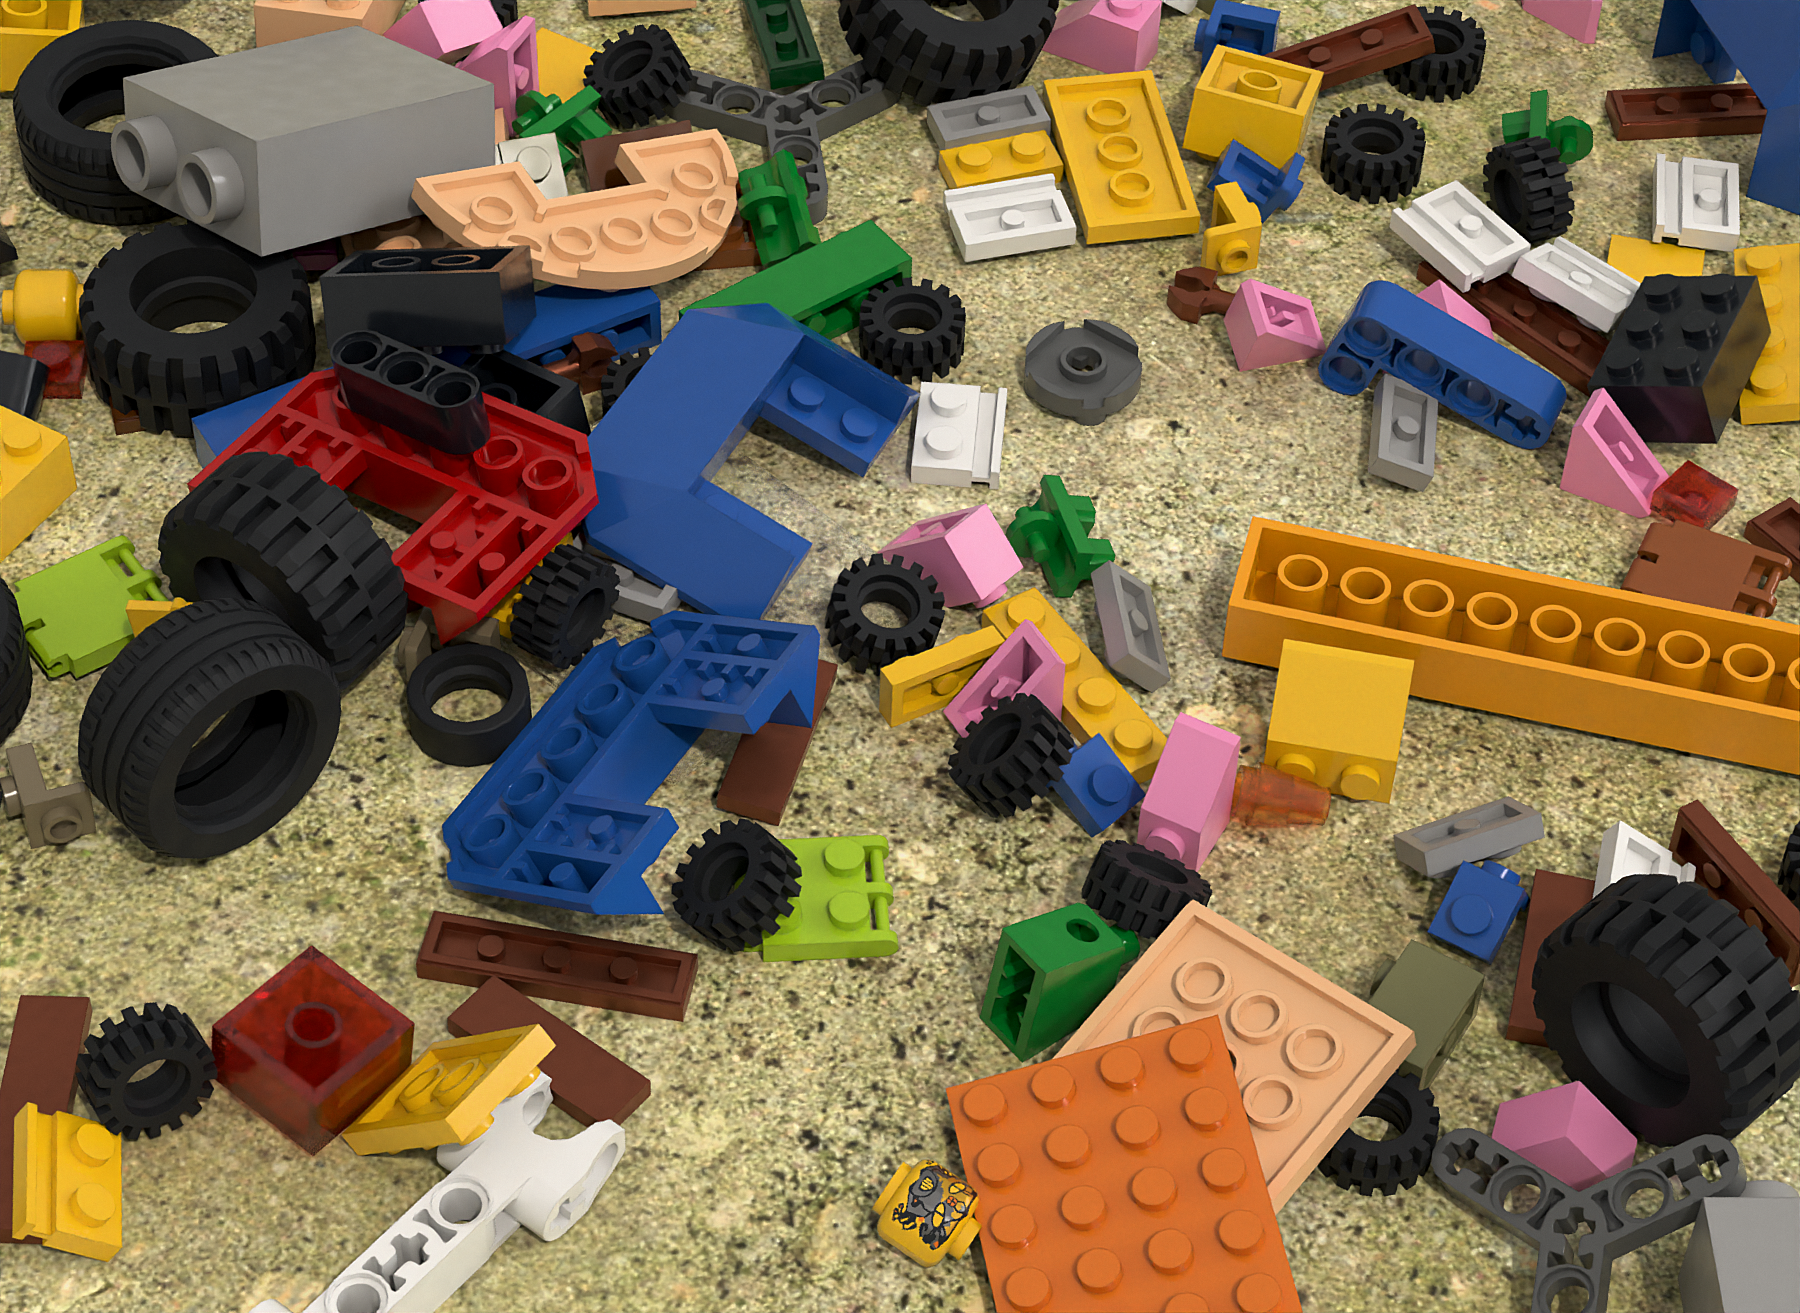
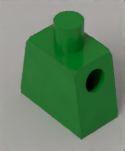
[979,903,1140,1062]

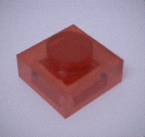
[24,340,88,399]
[1650,460,1739,530]

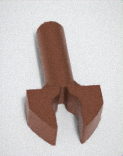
[1167,266,1235,324]
[541,332,618,395]

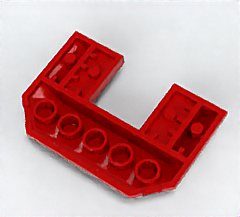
[187,368,599,645]

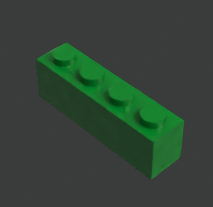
[679,219,912,340]

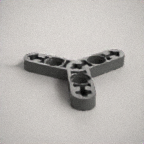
[664,59,902,225]
[1431,1128,1747,1313]

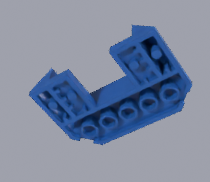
[1652,0,1800,215]
[581,303,920,620]
[442,610,821,915]

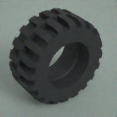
[838,0,1059,107]
[79,219,316,438]
[158,452,408,694]
[1531,874,1800,1148]

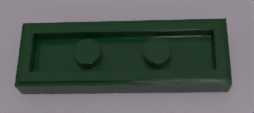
[742,0,825,90]

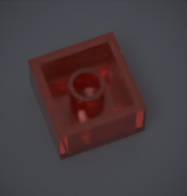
[211,945,415,1156]

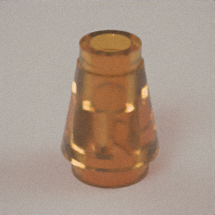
[1231,761,1331,826]

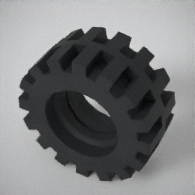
[1081,840,1213,939]
[1319,1067,1440,1197]

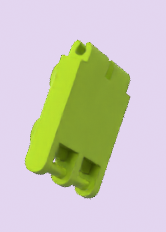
[14,535,169,678]
[734,835,899,962]

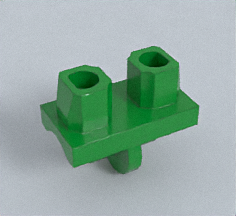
[512,85,613,177]
[1502,89,1593,165]
[738,149,822,268]
[1005,475,1116,598]

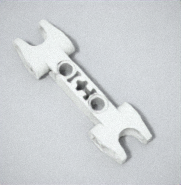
[248,1071,626,1313]

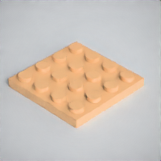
[1053,899,1416,1216]

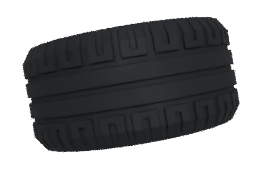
[13,20,218,226]
[78,598,341,859]

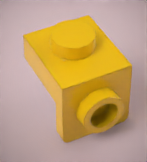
[1200,181,1262,277]

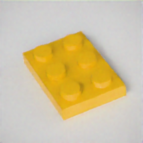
[341,1024,556,1156]

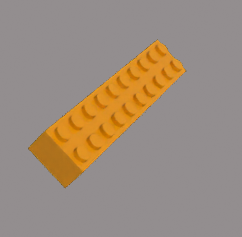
[1222,516,1800,775]

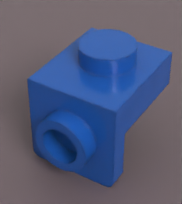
[1194,0,1281,73]
[1207,139,1305,224]
[1046,733,1146,838]
[1427,860,1530,965]

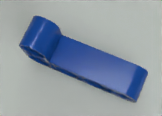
[1318,280,1567,449]

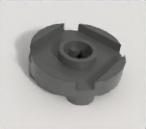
[1024,319,1142,426]

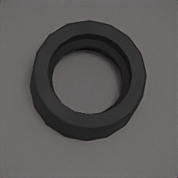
[406,643,532,767]

